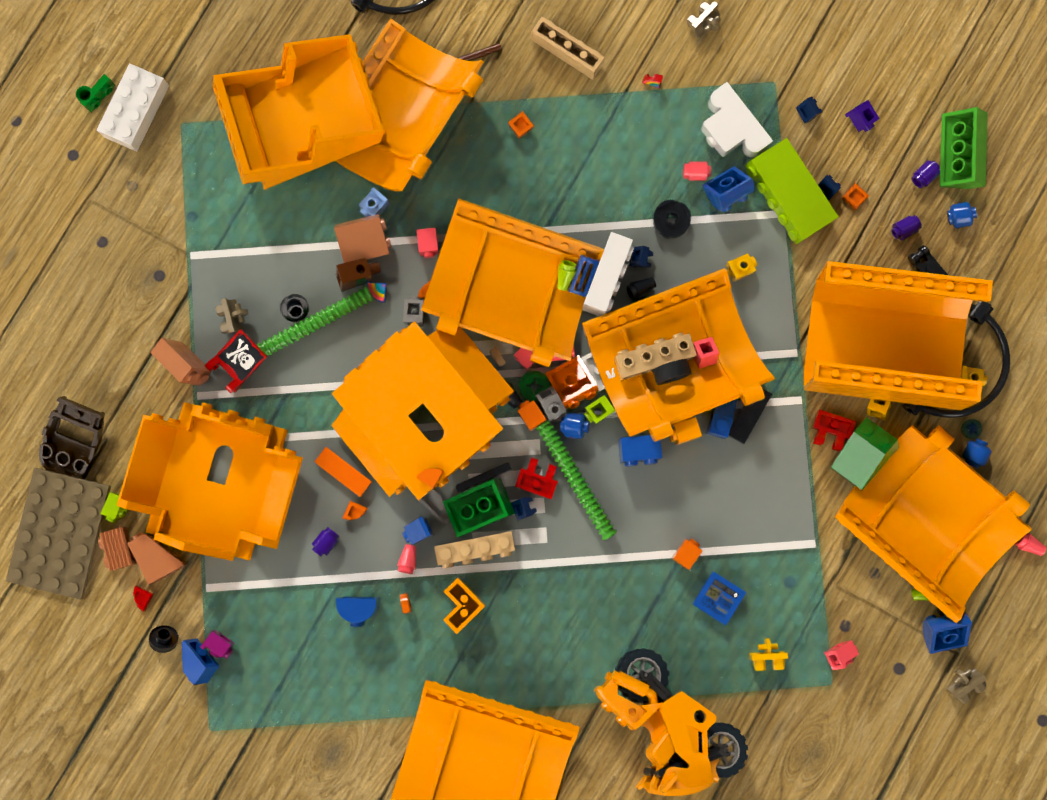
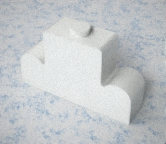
[701,82,773,157]

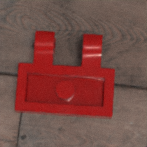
[812,409,856,452]
[515,457,558,499]

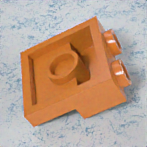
[545,355,599,409]

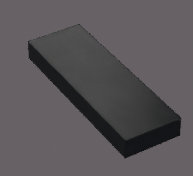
[728,388,772,444]
[455,462,512,493]

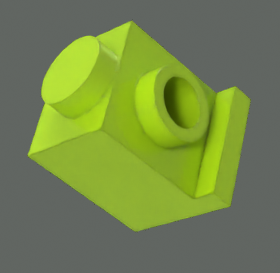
[584,395,615,425]
[100,492,128,523]

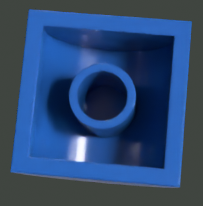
[702,166,755,212]
[336,596,380,627]
[923,612,972,654]

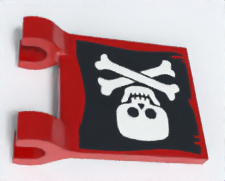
[204,329,267,394]

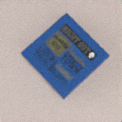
[692,571,746,626]

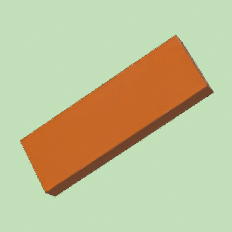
[314,447,372,497]

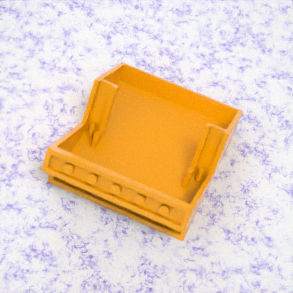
[213,34,385,190]

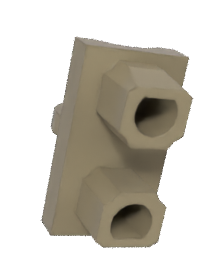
[687,2,720,38]
[215,298,248,334]
[946,668,987,704]

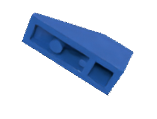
[706,399,737,439]
[402,517,434,545]

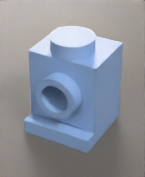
[359,187,389,217]

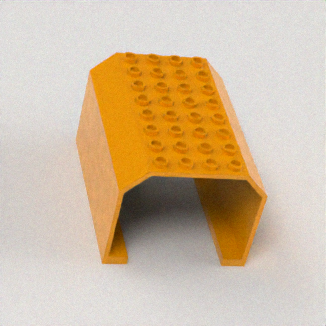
[803,261,993,410]

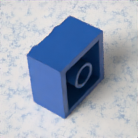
[618,435,662,467]

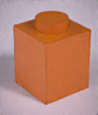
[518,400,546,431]
[671,539,703,570]

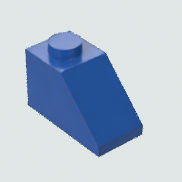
[182,639,219,685]

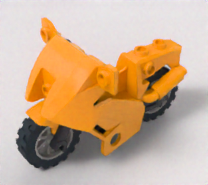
[594,648,748,796]

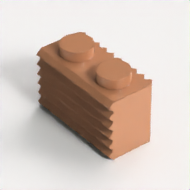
[98,527,137,571]

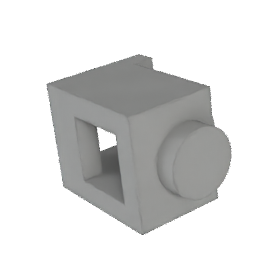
[403,296,424,326]

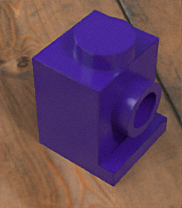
[845,100,880,132]

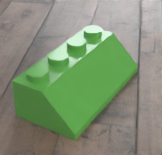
[940,107,988,189]

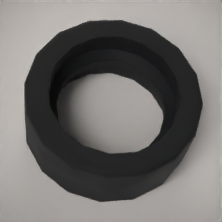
[652,359,692,385]

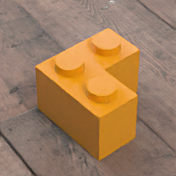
[669,416,702,445]
[443,577,486,634]

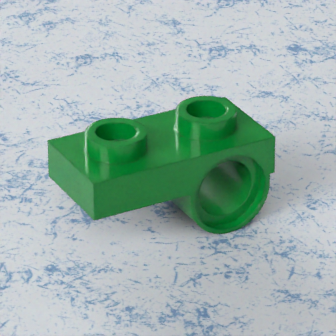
[76,74,115,113]

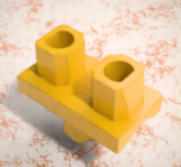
[749,638,788,671]

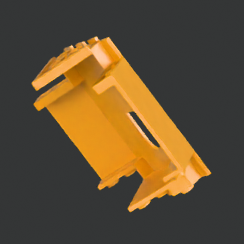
[331,321,514,501]
[116,402,303,561]

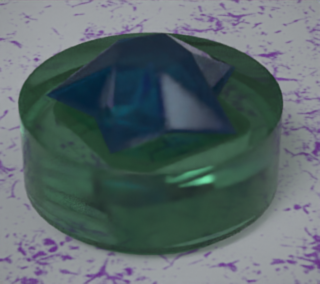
[961,419,982,439]

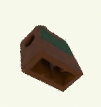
[335,258,381,292]

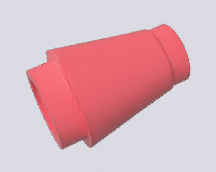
[1015,533,1046,556]
[397,544,416,574]

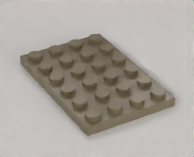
[6,468,111,600]

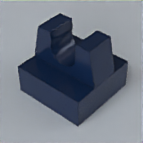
[796,97,823,124]
[818,175,841,201]
[629,246,653,268]
[511,497,537,521]

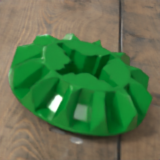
[519,371,550,401]

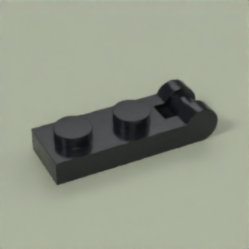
[908,245,948,275]

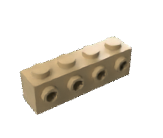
[531,17,604,80]
[614,332,697,381]
[434,531,515,569]

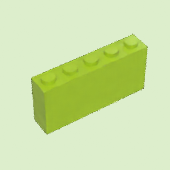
[745,138,839,245]

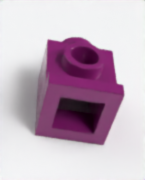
[200,630,235,659]

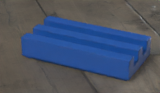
[568,255,599,297]

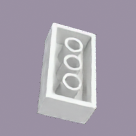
[97,63,169,152]
[582,232,634,316]

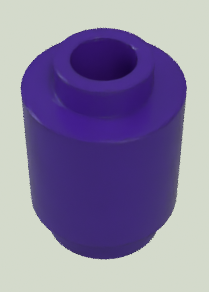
[911,160,940,188]
[891,215,922,241]
[312,527,339,556]

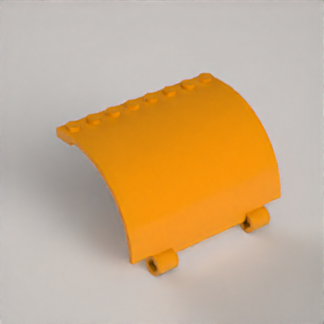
[335,18,484,192]
[421,198,604,367]
[582,268,775,442]
[835,425,1032,623]
[390,680,580,800]

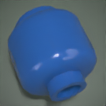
[947,202,977,229]
[560,413,590,439]
[962,438,992,469]

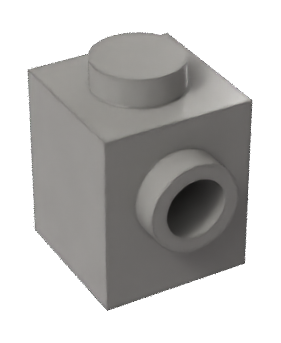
[535,386,566,420]

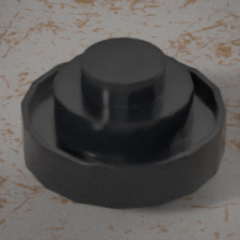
[280,294,309,322]
[149,625,179,653]

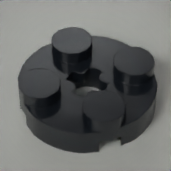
[653,200,691,239]

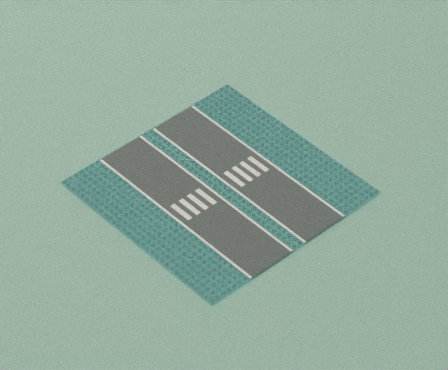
[181,82,832,731]

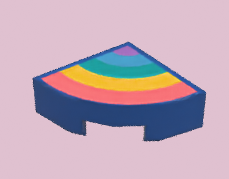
[367,282,387,303]

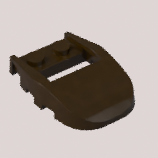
[39,396,105,478]

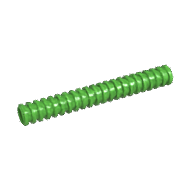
[257,286,374,358]
[536,420,617,540]

